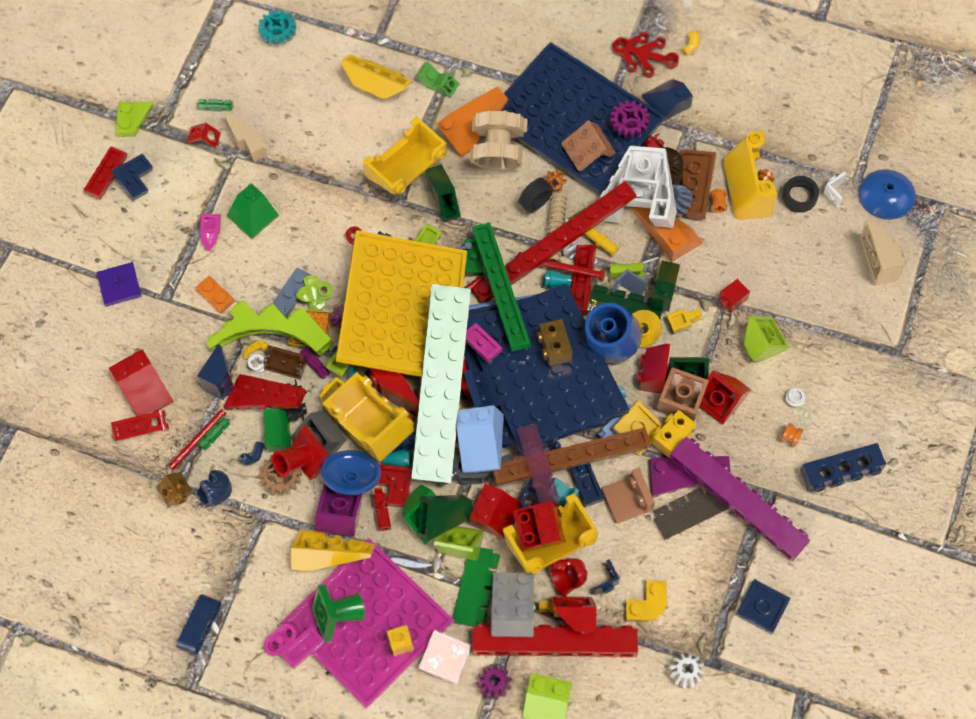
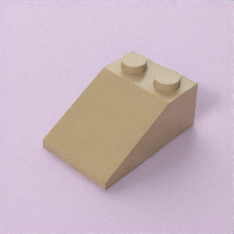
[860,218,906,285]

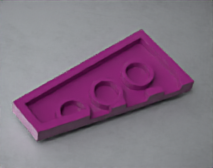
[650,456,731,498]

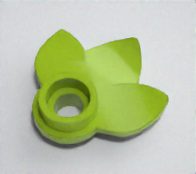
[296,275,333,311]

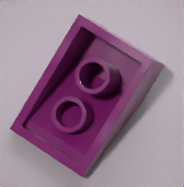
[315,483,364,537]

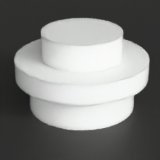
[786,388,806,407]

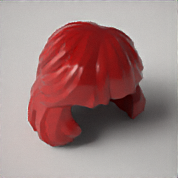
[549,558,588,597]

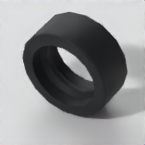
[782,176,819,213]
[518,178,553,213]

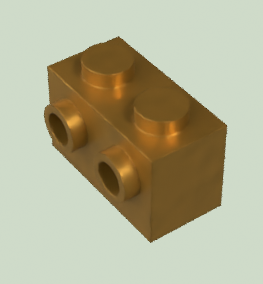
[537,319,573,367]

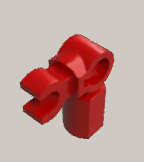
[373,487,392,531]

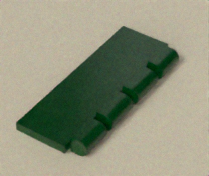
[588,284,663,319]

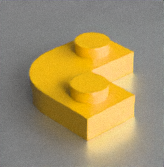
[626,580,667,622]

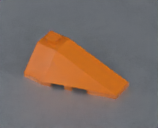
[436,86,508,157]
[630,206,703,262]

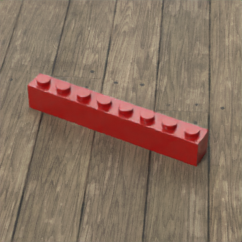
[472,624,638,658]

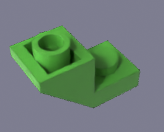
[416,62,459,98]

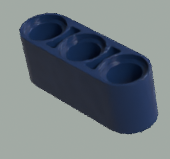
[177,594,221,655]

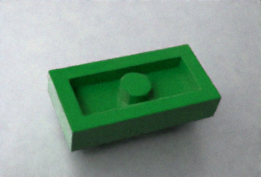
[464,239,484,276]

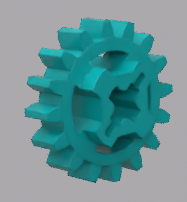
[258,9,297,46]

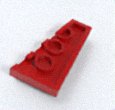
[224,374,307,410]

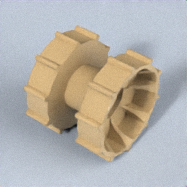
[470,110,527,170]

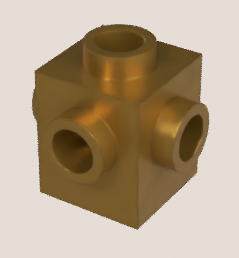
[157,472,192,505]

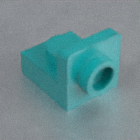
[543,477,579,507]

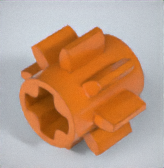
[544,168,567,193]

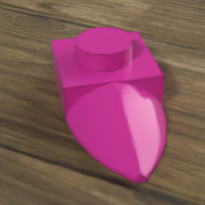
[200,214,221,251]

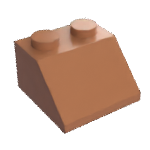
[657,367,709,422]

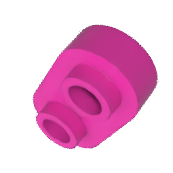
[264,622,300,656]

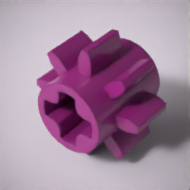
[329,304,344,329]

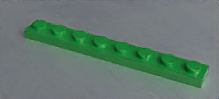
[472,222,530,352]

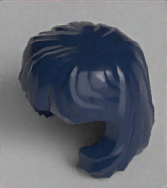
[197,470,232,507]

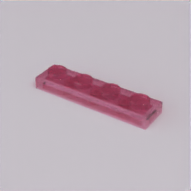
[517,423,560,504]

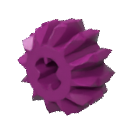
[477,664,512,700]

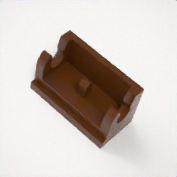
[263,345,307,380]

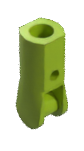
[610,262,644,278]

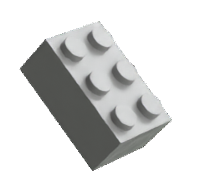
[492,572,534,637]

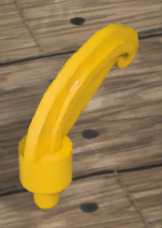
[243,341,268,360]

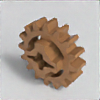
[259,455,302,496]

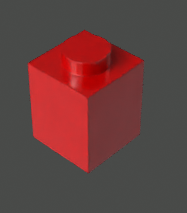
[719,278,750,312]

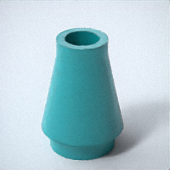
[543,270,571,289]
[382,449,412,467]

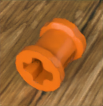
[710,189,728,213]

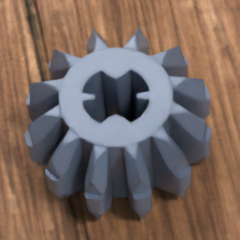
[673,185,694,217]

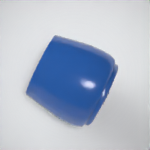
[585,303,642,363]

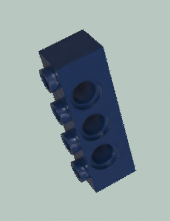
[800,443,886,492]

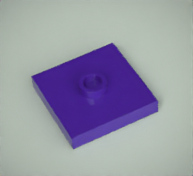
[97,262,142,307]

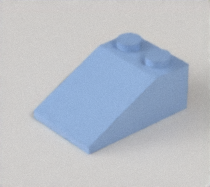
[457,406,504,474]

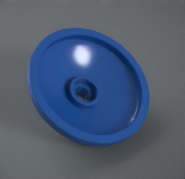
[859,169,915,220]
[321,450,381,495]

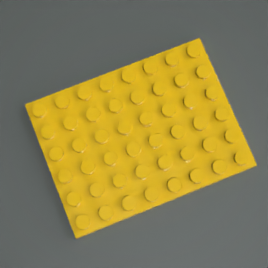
[336,230,467,377]

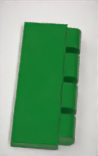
[453,547,500,627]

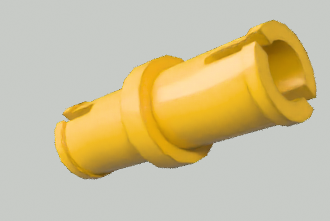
[584,228,620,256]

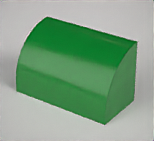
[263,409,291,453]

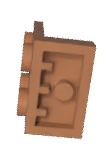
[562,120,616,171]
[602,468,655,524]

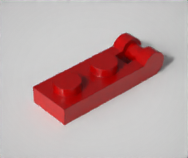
[111,410,169,441]

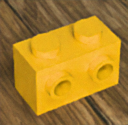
[652,410,697,458]

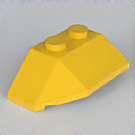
[341,54,413,99]

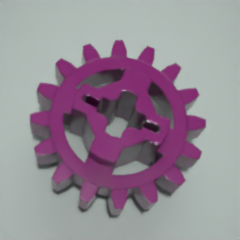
[610,100,650,139]

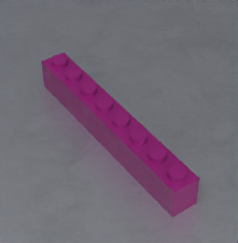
[669,436,811,562]

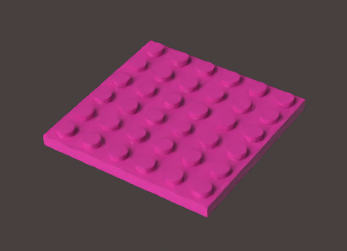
[281,538,454,709]

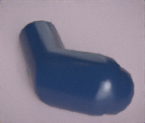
[239,441,265,466]

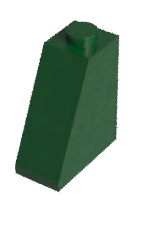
[425,164,461,222]
[417,495,473,540]

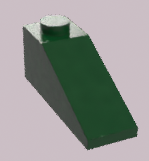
[651,260,680,312]

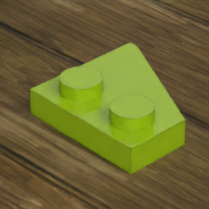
[116,102,154,137]

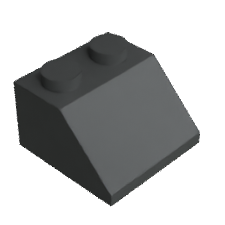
[290,410,347,457]

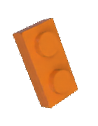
[195,276,235,314]

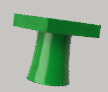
[312,584,365,643]

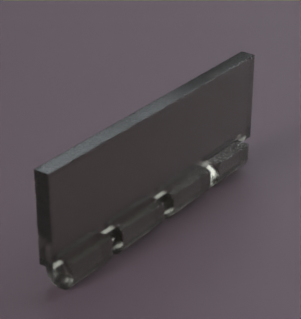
[653,487,729,541]

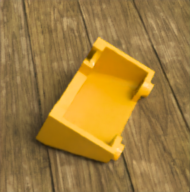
[362,116,447,195]
[723,130,777,220]
[503,493,598,574]

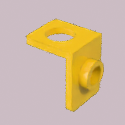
[319,377,344,403]

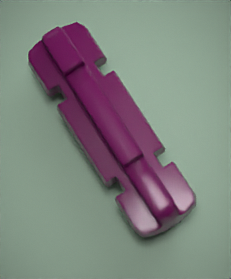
[300,347,330,379]

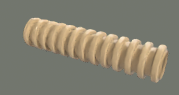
[547,193,567,262]

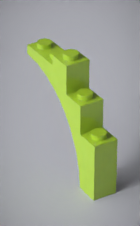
[206,300,334,356]

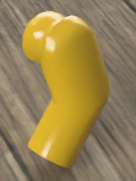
[682,31,700,56]

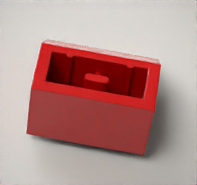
[513,501,566,551]

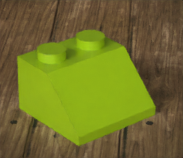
[522,673,572,719]

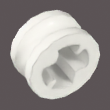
[248,354,265,374]

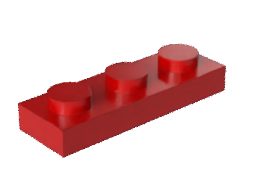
[83,146,127,200]

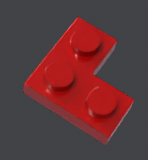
[377,464,412,507]

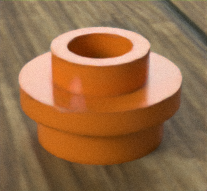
[758,169,775,182]

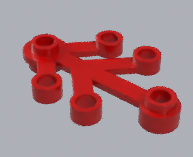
[612,32,679,78]

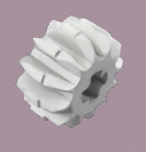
[669,653,705,688]

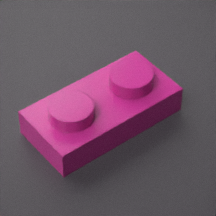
[465,323,502,363]
[280,626,324,670]

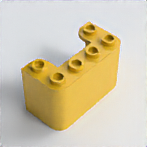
[323,372,415,463]

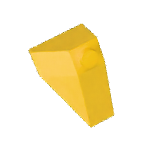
[291,529,374,572]

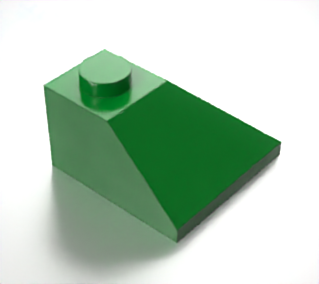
[227,183,279,239]
[402,484,436,544]

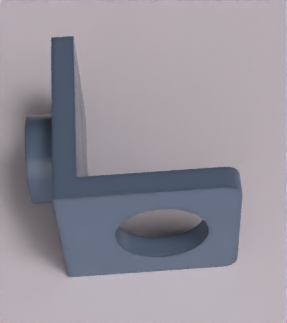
[611,269,648,295]

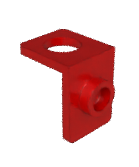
[186,122,221,148]

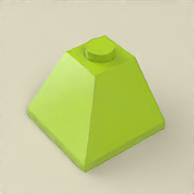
[744,316,790,361]

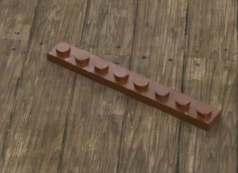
[493,427,651,486]

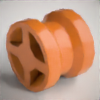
[781,423,804,447]

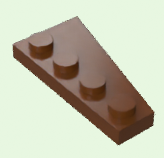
[680,149,716,220]

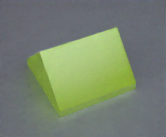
[434,526,484,561]

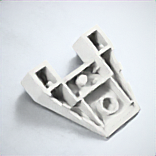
[600,146,677,228]

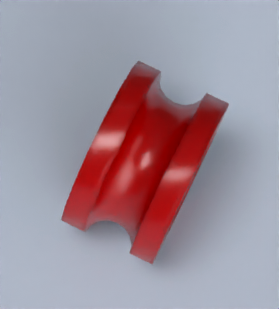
[346,226,362,245]

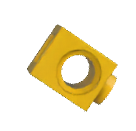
[387,625,414,656]

